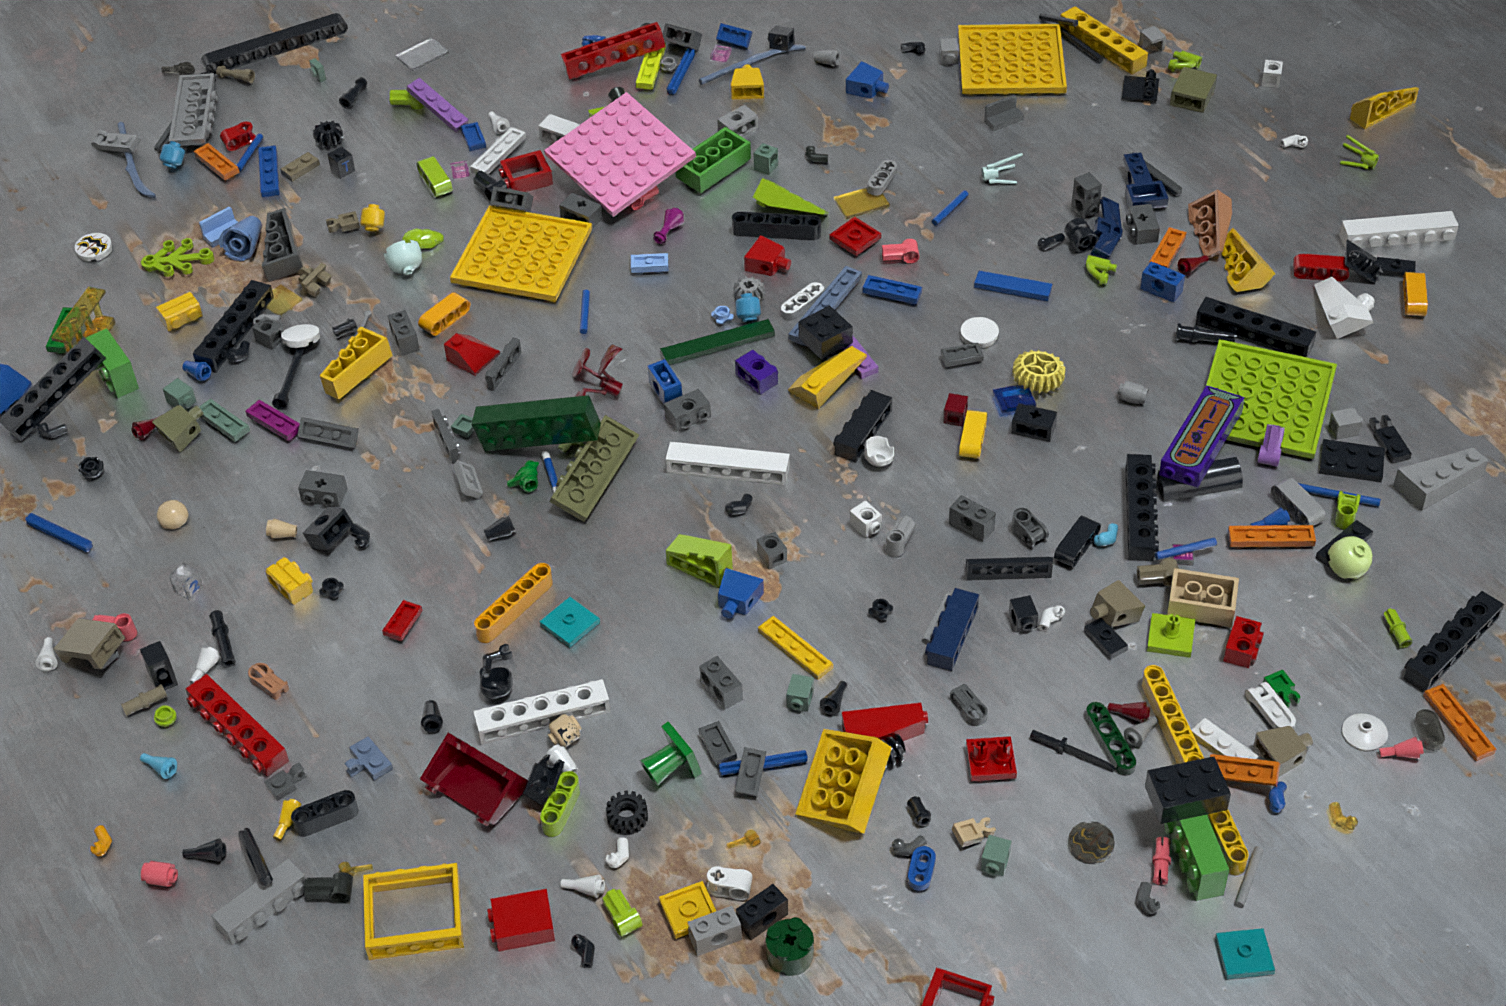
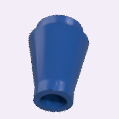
[182,360,211,381]

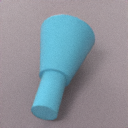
[140,753,177,779]

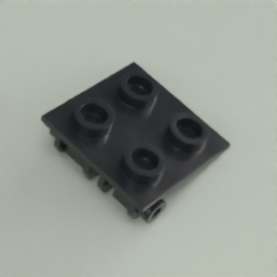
[1122,69,1159,101]
[1345,239,1384,284]

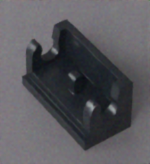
[523,754,565,805]

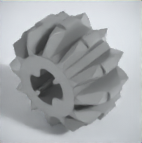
[733,276,765,301]

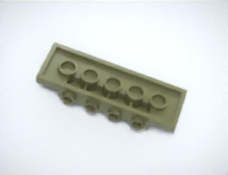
[549,415,639,522]

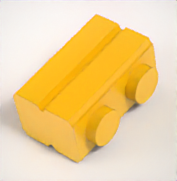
[156,292,203,332]
[265,557,313,605]

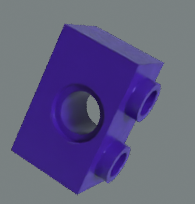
[735,350,778,395]

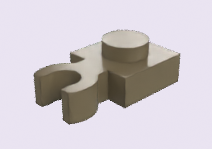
[326,211,360,233]

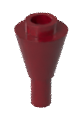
[1177,255,1209,276]
[131,414,163,440]
[1108,702,1150,723]

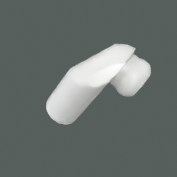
[1280,135,1308,148]
[1038,605,1065,632]
[606,838,629,868]

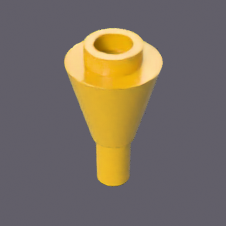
[273,799,302,841]

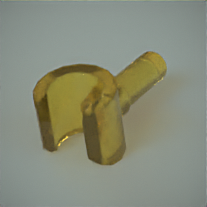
[727,830,761,849]
[338,861,373,876]

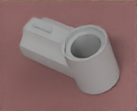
[886,515,916,557]

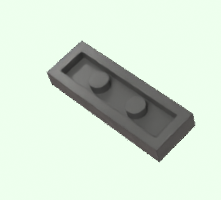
[485,337,522,391]
[431,409,461,464]
[298,417,359,448]

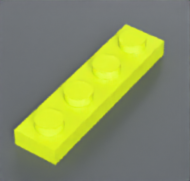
[636,42,666,89]

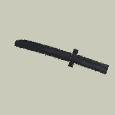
[1030,730,1116,772]

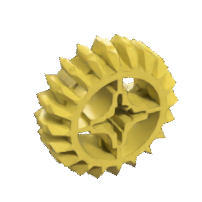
[1012,349,1066,394]

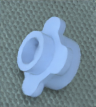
[711,306,734,324]

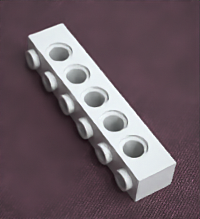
[473,679,611,745]

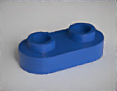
[908,846,936,891]

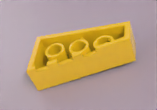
[320,326,393,400]

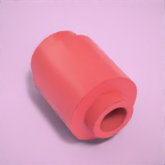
[141,861,178,887]

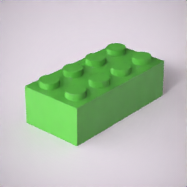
[675,127,751,193]
[1164,815,1229,901]

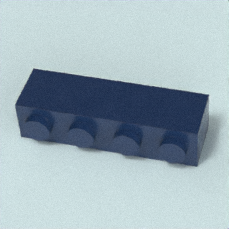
[925,588,979,671]

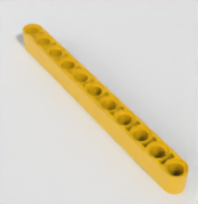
[1142,665,1249,876]

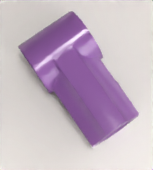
[1257,424,1285,467]

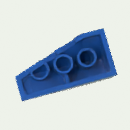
[0,364,32,414]

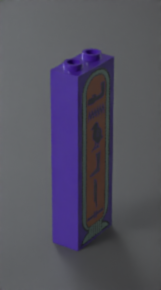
[1159,385,1245,488]

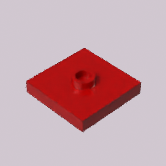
[829,216,881,256]

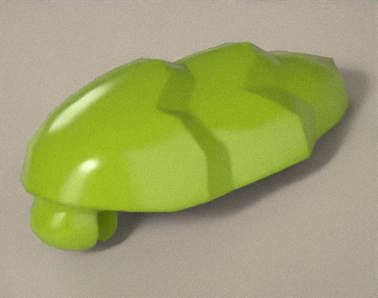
[402,228,444,249]

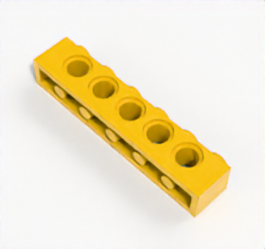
[1060,6,1148,75]

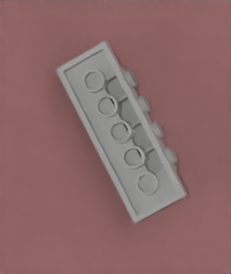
[169,73,218,146]

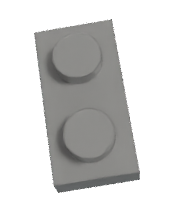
[453,460,483,499]

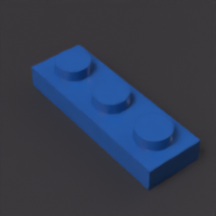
[862,275,922,305]

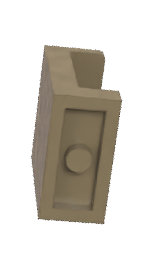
[53,618,125,669]

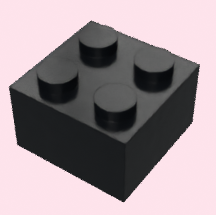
[798,305,853,360]

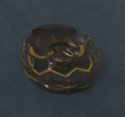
[1068,821,1115,865]

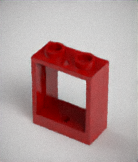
[498,150,553,192]
[921,967,995,1006]

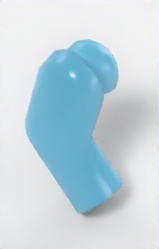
[1094,523,1118,546]

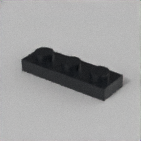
[1316,520,1373,569]

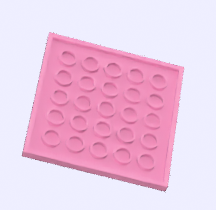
[544,92,696,217]

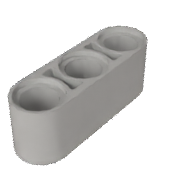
[1271,477,1326,526]

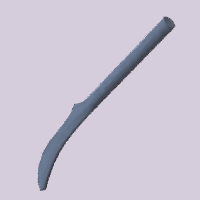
[699,44,806,85]
[117,122,156,198]

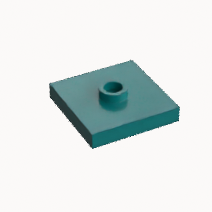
[539,597,600,648]
[1215,928,1275,980]

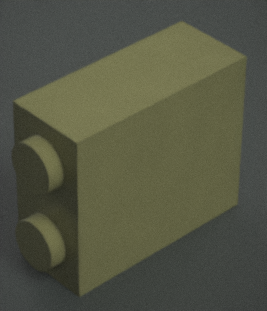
[1170,67,1217,113]

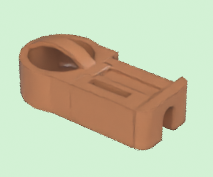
[248,663,289,700]

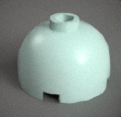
[384,240,422,275]

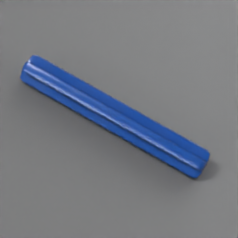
[666,48,695,95]
[25,513,93,552]
[719,750,808,775]

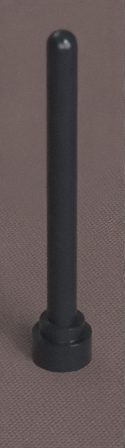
[272,347,305,410]

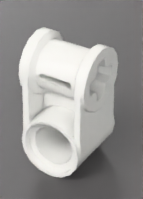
[707,866,753,901]

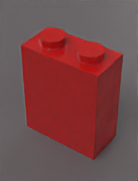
[487,888,555,952]

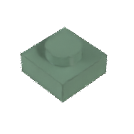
[309,58,326,82]
[451,414,474,438]

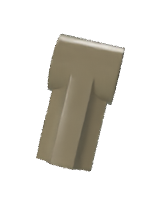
[1136,558,1179,587]

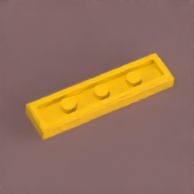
[758,616,833,680]

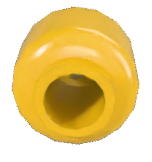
[360,204,385,232]

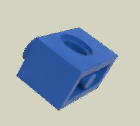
[1140,261,1185,303]
[647,359,682,405]

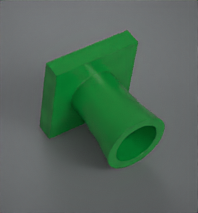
[639,721,702,786]

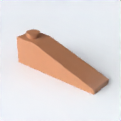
[1188,189,1232,259]

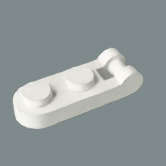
[1245,682,1296,729]

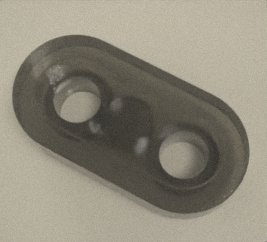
[1414,709,1445,751]

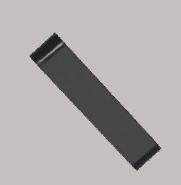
[732,212,821,240]

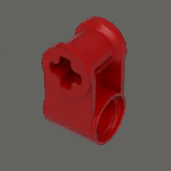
[220,121,256,151]

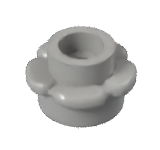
[660,57,677,72]

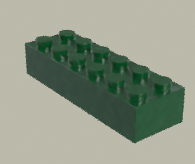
[471,395,601,451]

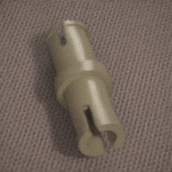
[121,684,168,716]

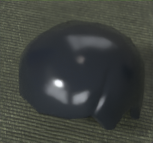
[479,667,513,699]

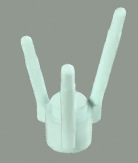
[981,153,1023,184]

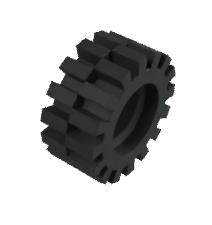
[606,790,648,835]

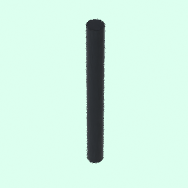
[1060,26,1104,63]

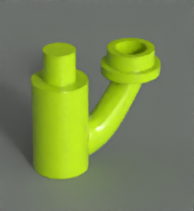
[1168,50,1202,72]
[1085,255,1117,285]

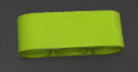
[416,156,453,197]
[540,771,580,837]

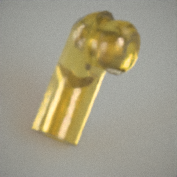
[1328,802,1358,831]

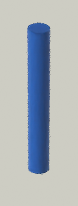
[236,134,263,172]
[931,190,969,226]
[580,290,590,334]
[1155,537,1217,560]

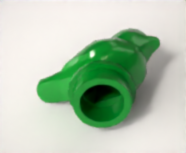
[507,460,539,492]

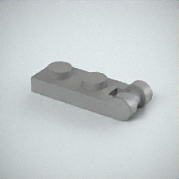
[91,130,141,153]

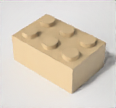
[1167,568,1239,627]

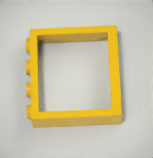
[363,863,464,960]

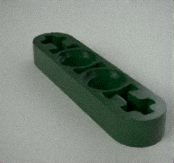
[1086,702,1136,776]

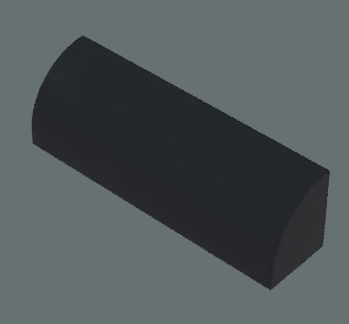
[1156,457,1243,502]

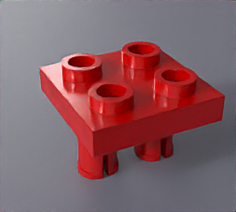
[966,736,1017,781]

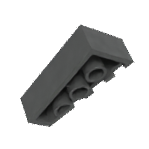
[262,208,303,282]

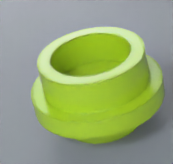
[154,705,177,727]

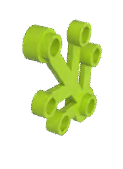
[141,238,214,277]

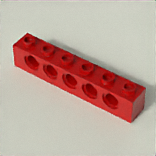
[561,22,666,80]
[185,674,289,777]

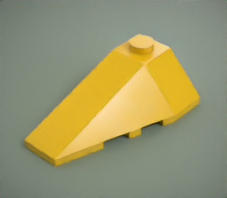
[788,346,867,409]

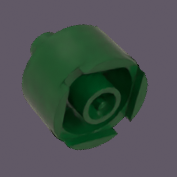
[766,917,814,976]

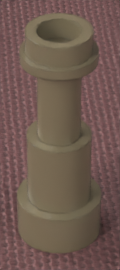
[216,66,255,83]

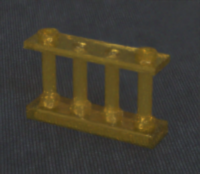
[51,287,116,353]

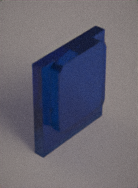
[993,385,1036,413]

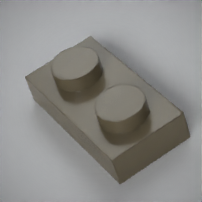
[280,152,320,182]

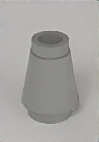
[814,49,840,66]

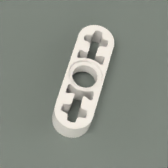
[781,282,824,320]

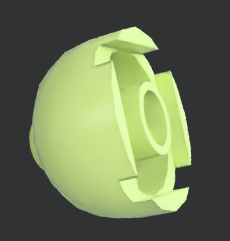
[1328,536,1373,580]

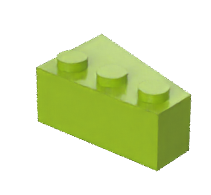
[665,534,733,588]

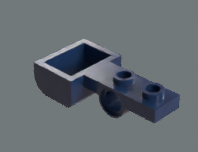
[1123,152,1169,209]

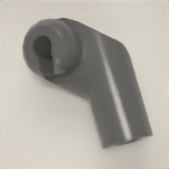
[1137,882,1160,914]

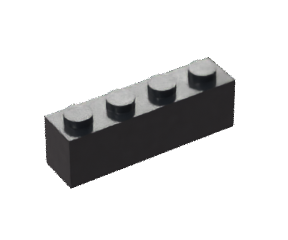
[833,390,892,463]

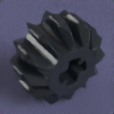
[313,120,344,149]

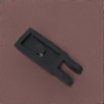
[1369,415,1412,463]

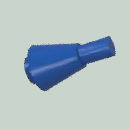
[1250,507,1290,526]

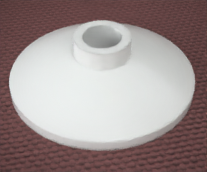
[1342,713,1388,752]

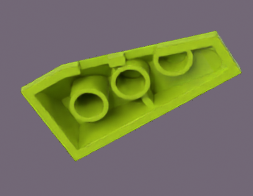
[752,178,829,215]

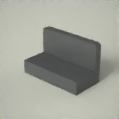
[984,95,1024,131]

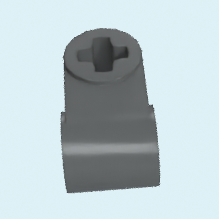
[1011,507,1049,548]

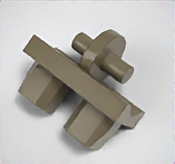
[298,262,332,297]

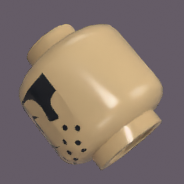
[548,714,582,747]

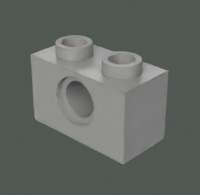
[717,105,758,137]
[688,906,742,956]

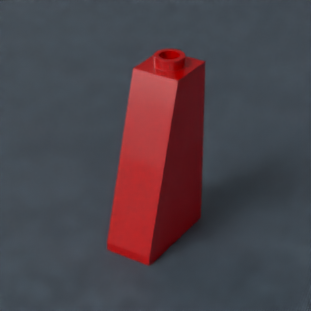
[842,702,928,741]

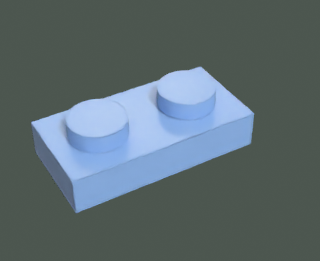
[631,253,669,273]

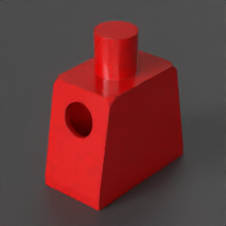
[744,235,791,276]

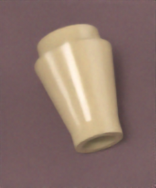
[266,518,297,539]

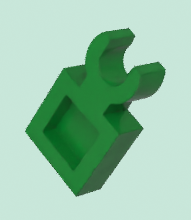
[1263,669,1300,708]

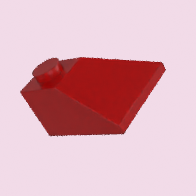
[444,333,501,376]

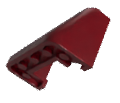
[420,732,528,827]

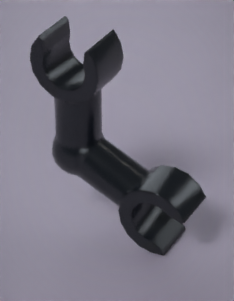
[479,644,513,679]

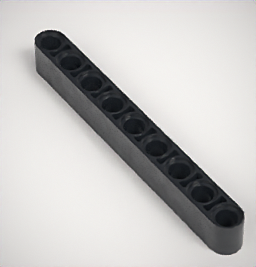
[201,13,348,75]

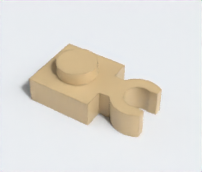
[952,817,996,847]

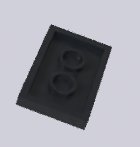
[1319,439,1385,483]

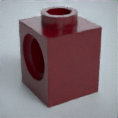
[943,393,969,427]

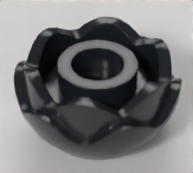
[78,457,104,479]

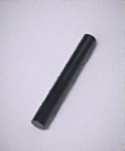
[1039,13,1078,27]

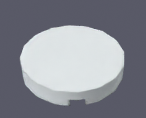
[960,317,999,348]
[281,324,320,348]

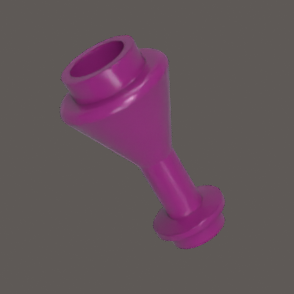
[653,208,684,244]

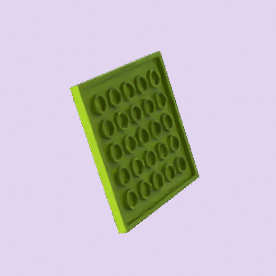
[1206,339,1337,459]

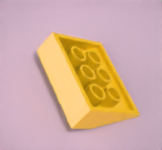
[795,729,892,834]

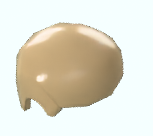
[157,500,189,530]

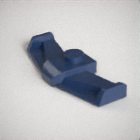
[1090,196,1123,259]

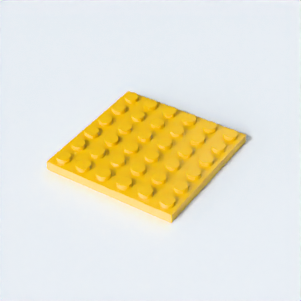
[958,24,1067,95]
[450,205,592,302]

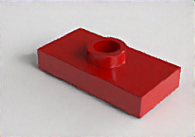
[382,600,423,641]

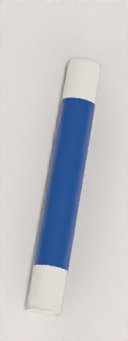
[541,451,558,492]

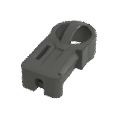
[950,684,988,726]

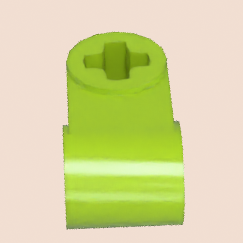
[1335,491,1361,530]

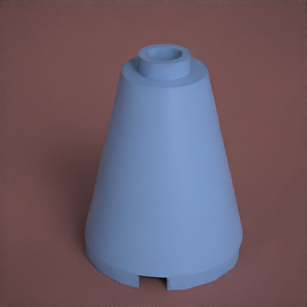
[219,216,262,261]

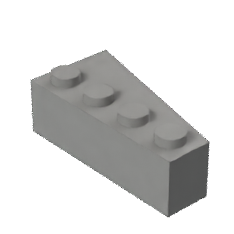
[1394,448,1488,511]

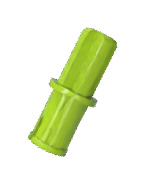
[1383,608,1413,648]

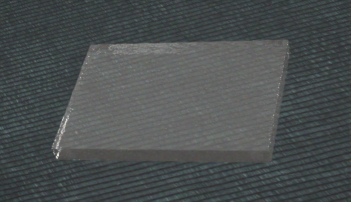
[396,38,449,72]

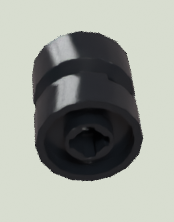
[1064,218,1097,253]

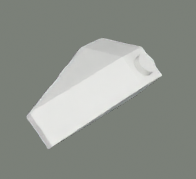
[1314,277,1374,339]

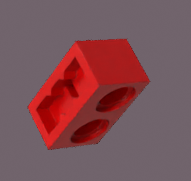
[1223,616,1264,668]

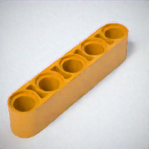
[474,563,553,643]

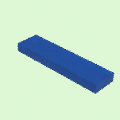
[258,145,280,197]
[974,271,1052,301]

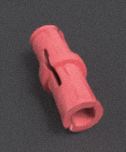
[1152,837,1171,885]

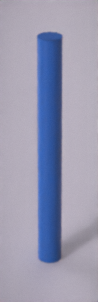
[1298,483,1381,507]

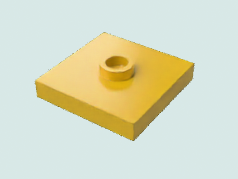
[659,881,716,939]

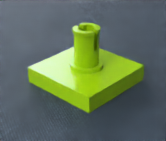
[1147,613,1195,658]

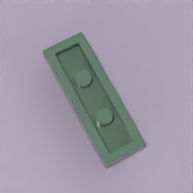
[199,398,250,442]

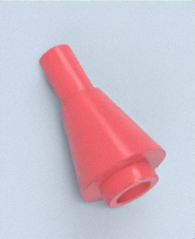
[1379,737,1424,759]

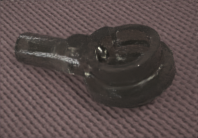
[161,62,195,75]

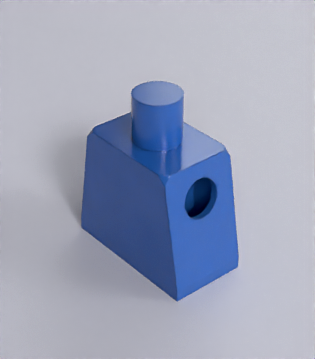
[846,61,889,98]
[718,568,764,619]

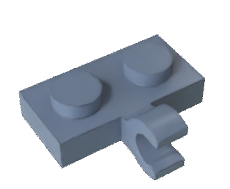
[345,736,393,780]

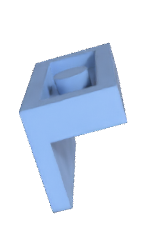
[199,207,238,248]

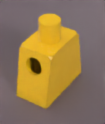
[731,64,764,100]

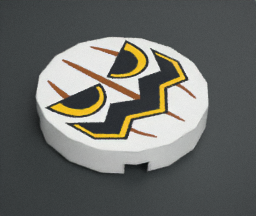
[74,233,112,262]

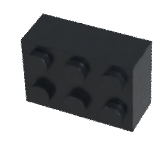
[1145,756,1231,824]

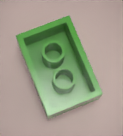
[86,328,139,398]

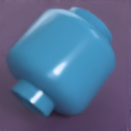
[159,141,185,169]
[735,293,761,322]

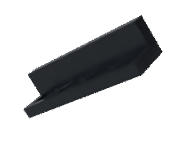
[965,557,1053,580]

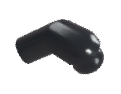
[901,42,926,54]
[227,341,250,363]
[725,494,753,515]
[571,934,595,968]

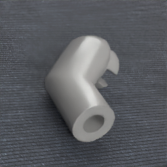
[253,314,281,326]

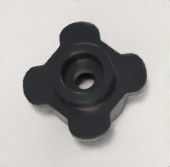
[319,578,344,598]
[868,599,893,620]

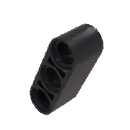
[1054,515,1101,568]
[291,790,359,837]

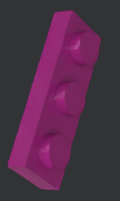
[245,400,300,441]

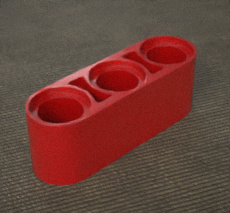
[1293,254,1349,281]

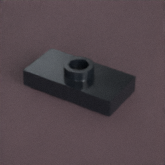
[1376,257,1416,277]
[1084,618,1128,659]

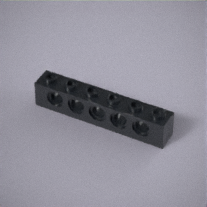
[193,280,274,373]
[1195,296,1317,357]
[0,337,106,441]
[1125,454,1159,561]
[1404,591,1504,692]

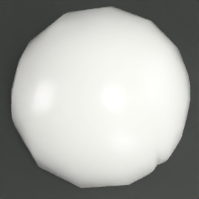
[864,436,894,467]

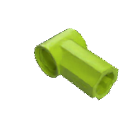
[389,90,424,110]
[602,889,643,937]

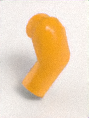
[90,825,112,857]

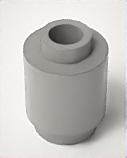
[1118,381,1148,405]

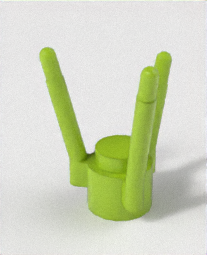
[1340,135,1380,170]

